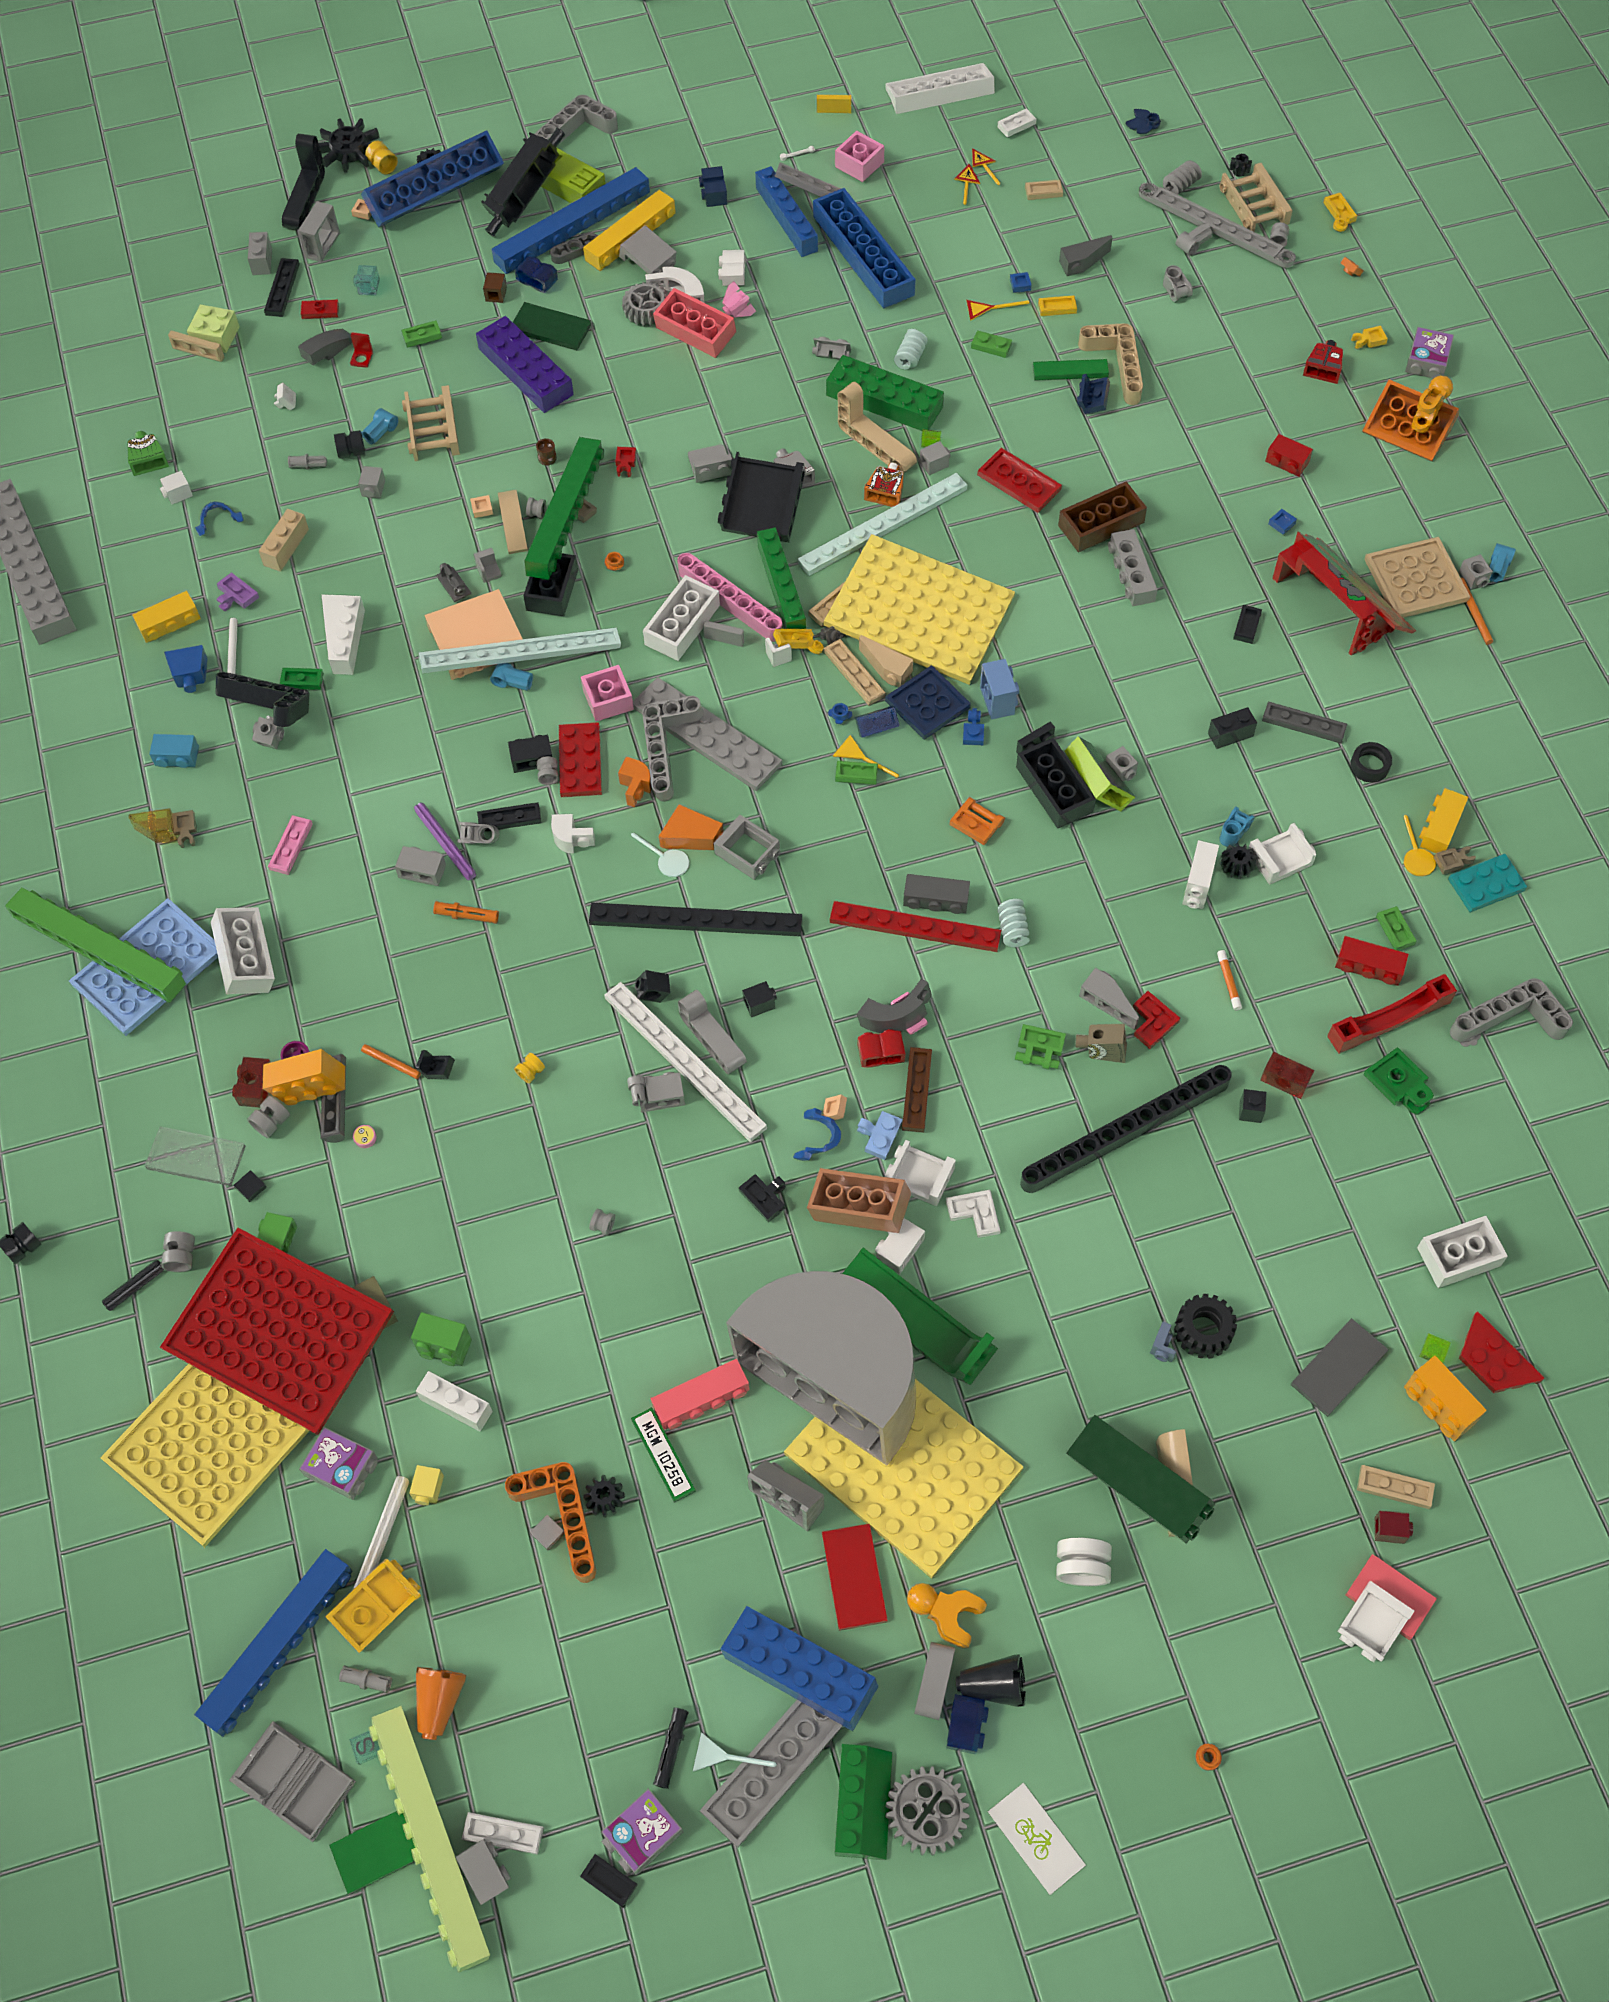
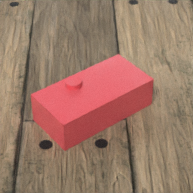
[653,288,736,358]

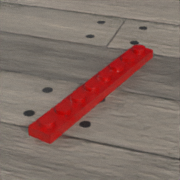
[830,901,1001,952]

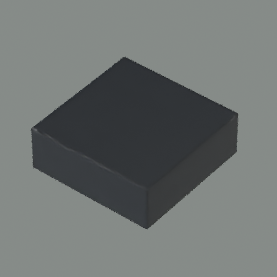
[233,1170,266,1202]

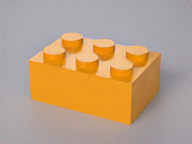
[263,1049,345,1105]
[1404,1356,1487,1442]

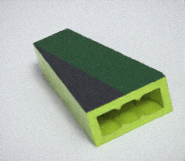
[1064,736,1135,812]

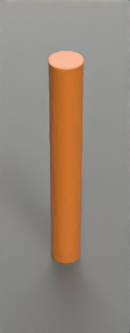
[361,1044,421,1079]

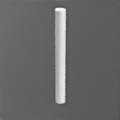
[227,618,238,674]

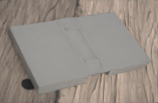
[229,1721,356,1842]

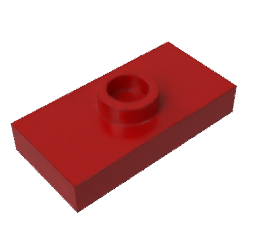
[301,299,339,319]

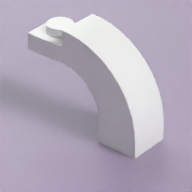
[645,267,704,303]

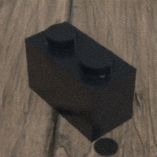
[1208,707,1257,749]
[508,734,553,773]

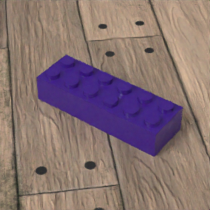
[476,316,574,413]

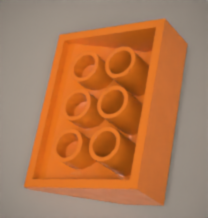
[1362,380,1459,461]

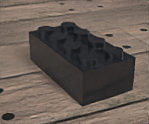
[1016,737,1096,829]

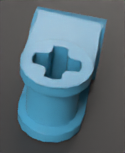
[1219,806,1255,847]

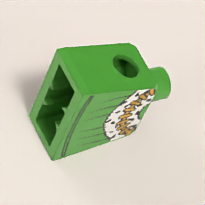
[127,431,169,476]

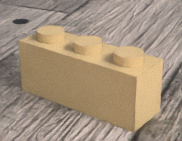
[259,509,309,572]

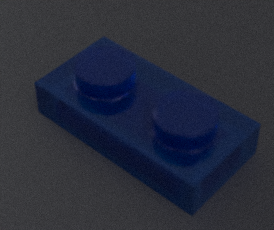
[855,706,900,738]

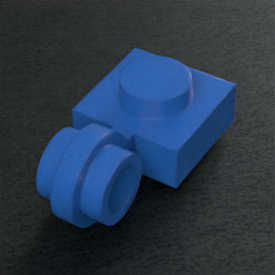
[963,708,984,746]

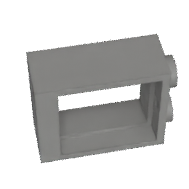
[298,201,340,262]
[714,815,780,880]

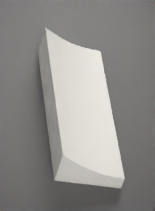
[885,63,994,114]

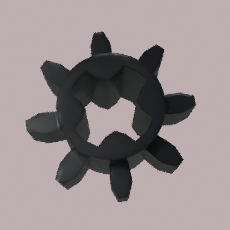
[1229,153,1252,177]

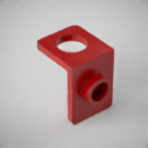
[350,332,373,368]

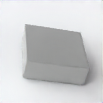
[530,1515,565,1551]

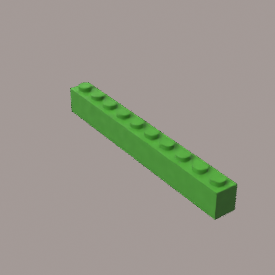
[5,887,186,1003]

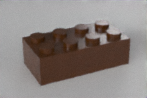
[1058,481,1147,553]

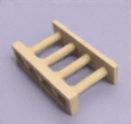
[1219,163,1292,232]
[402,385,460,461]

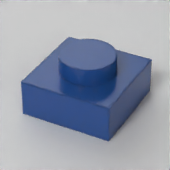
[1010,272,1032,293]
[1268,509,1297,535]

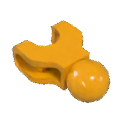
[1411,375,1453,433]
[907,1583,987,1648]

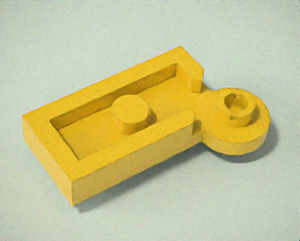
[1323,192,1357,232]
[773,629,824,654]

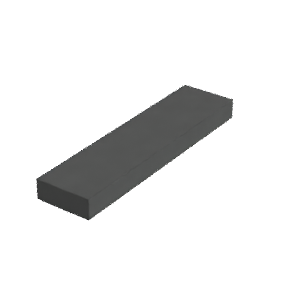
[1262,701,1347,744]

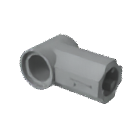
[1176,223,1213,256]

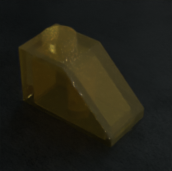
[129,808,177,843]

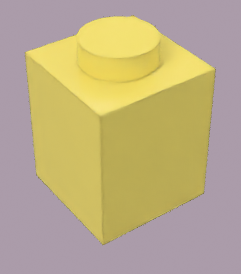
[409,1465,444,1506]

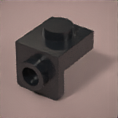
[416,1050,455,1079]

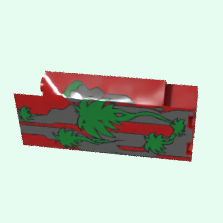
[1272,531,1416,656]

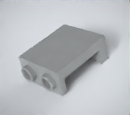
[619,225,677,274]

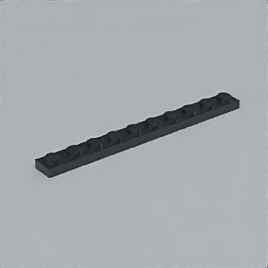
[589,902,802,937]

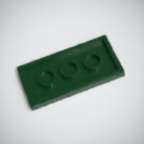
[513,302,592,351]

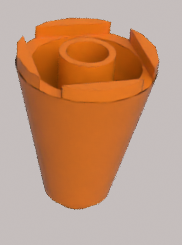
[416,1667,466,1740]

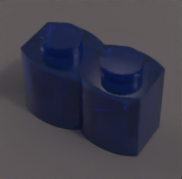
[515,256,558,293]
[946,1694,989,1754]

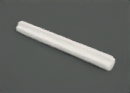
[354,1476,409,1588]

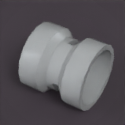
[1269,222,1290,248]
[537,756,559,785]

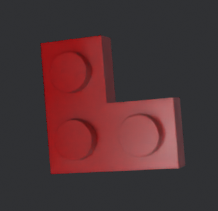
[1133,991,1180,1049]

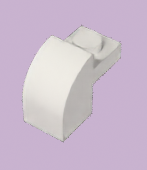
[551,814,595,853]

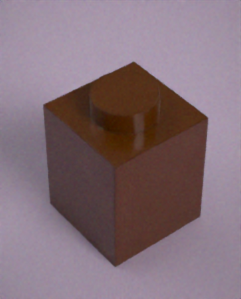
[483,272,507,303]

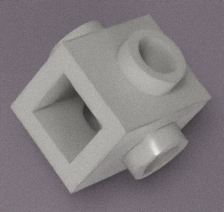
[252,716,284,749]

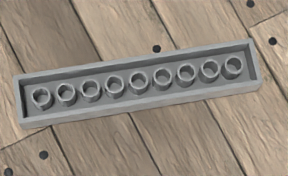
[0,479,77,645]

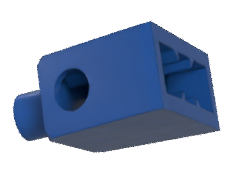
[164,645,207,693]

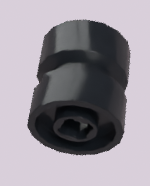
[334,430,365,459]
[0,1222,42,1265]

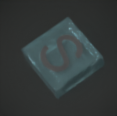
[349,1731,380,1765]

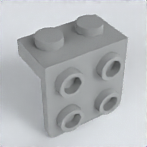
[688,444,732,483]

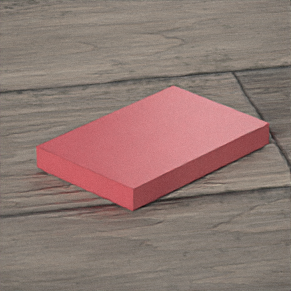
[1346,1554,1437,1640]

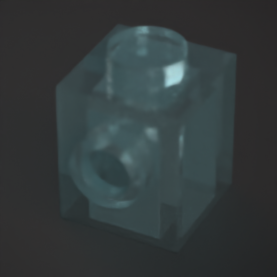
[353,265,380,295]

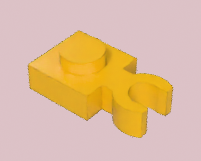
[1351,326,1388,349]

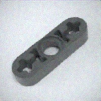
[550,233,598,264]

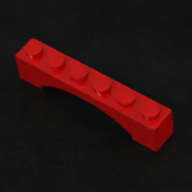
[1327,974,1457,1054]

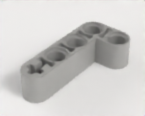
[678,990,747,1074]

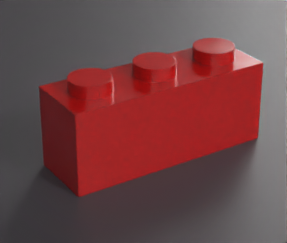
[1335,936,1409,986]

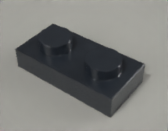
[1016,721,1055,754]

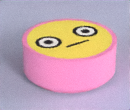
[353,1125,377,1148]

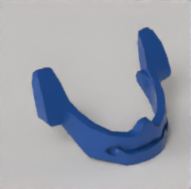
[195,501,244,536]
[793,1108,841,1161]

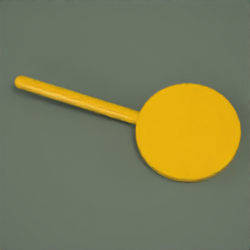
[1404,815,1436,877]

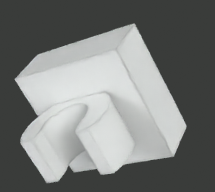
[274,383,296,410]

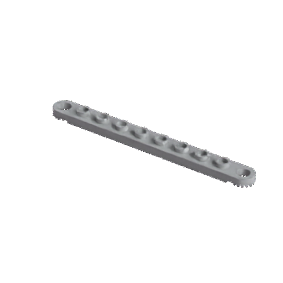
[1139,182,1296,268]

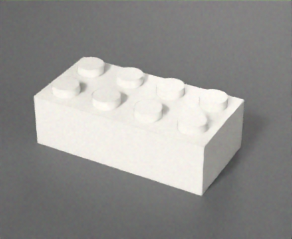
[643,575,720,661]
[211,907,275,994]

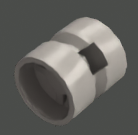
[247,1096,290,1138]
[161,1231,195,1272]

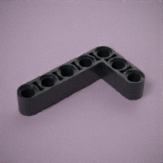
[282,133,325,230]
[215,672,310,727]

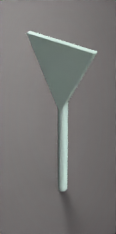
[693,1732,777,1772]

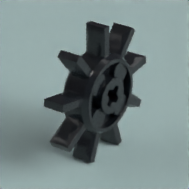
[319,118,380,172]

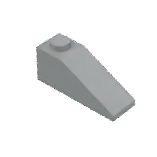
[1079,968,1139,1030]

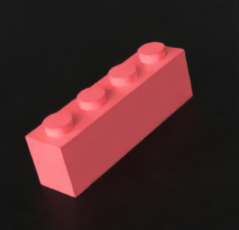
[650,1358,750,1430]

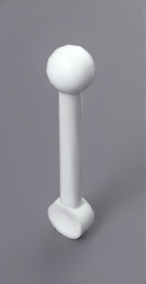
[780,146,815,161]

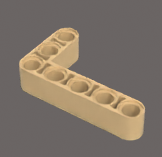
[1078,323,1143,405]
[838,382,917,473]

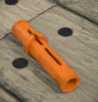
[433,901,499,924]

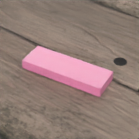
[268,815,313,875]

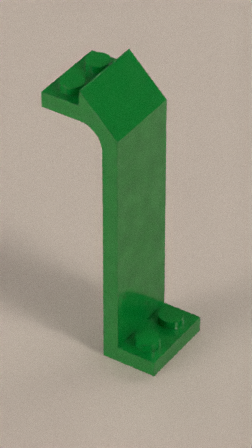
[842,1247,998,1385]

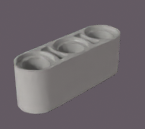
[914,1642,955,1720]

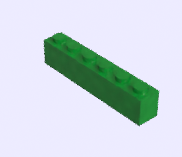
[757,527,806,629]

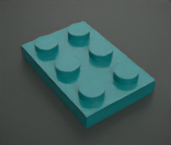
[1448,854,1527,913]

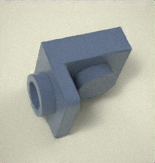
[1150,1321,1176,1362]

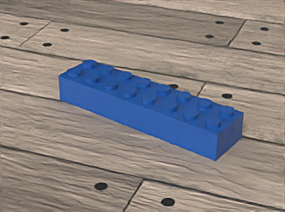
[361,130,504,228]
[813,188,915,309]

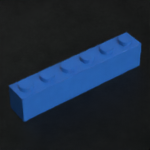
[755,166,818,257]

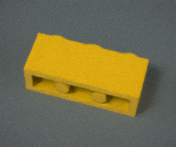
[132,591,201,643]
[1419,788,1468,853]

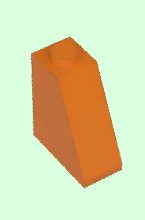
[659,804,724,850]

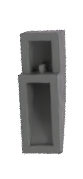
[298,328,352,366]

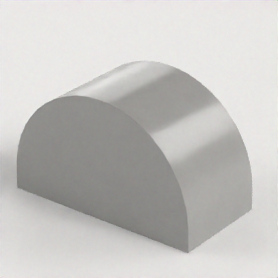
[726,1271,916,1466]

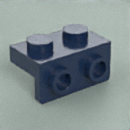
[1077,374,1110,414]

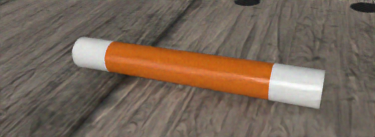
[1217,950,1242,1011]

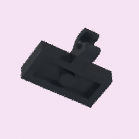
[738,1174,786,1223]

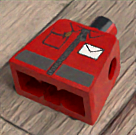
[1303,340,1343,384]

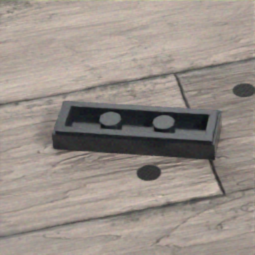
[477,802,542,832]

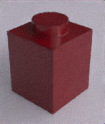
[1375,1511,1413,1544]

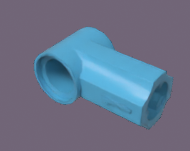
[361,408,398,445]
[1489,543,1516,583]
[490,663,534,691]

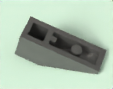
[1059,235,1113,276]

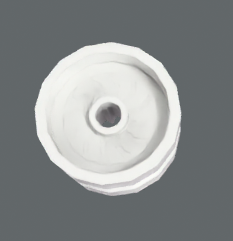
[1056,1538,1112,1586]

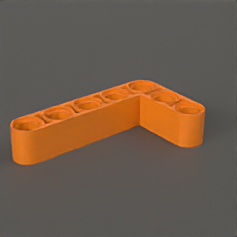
[505,1462,596,1583]

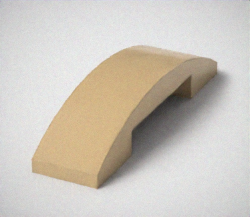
[498,490,528,554]

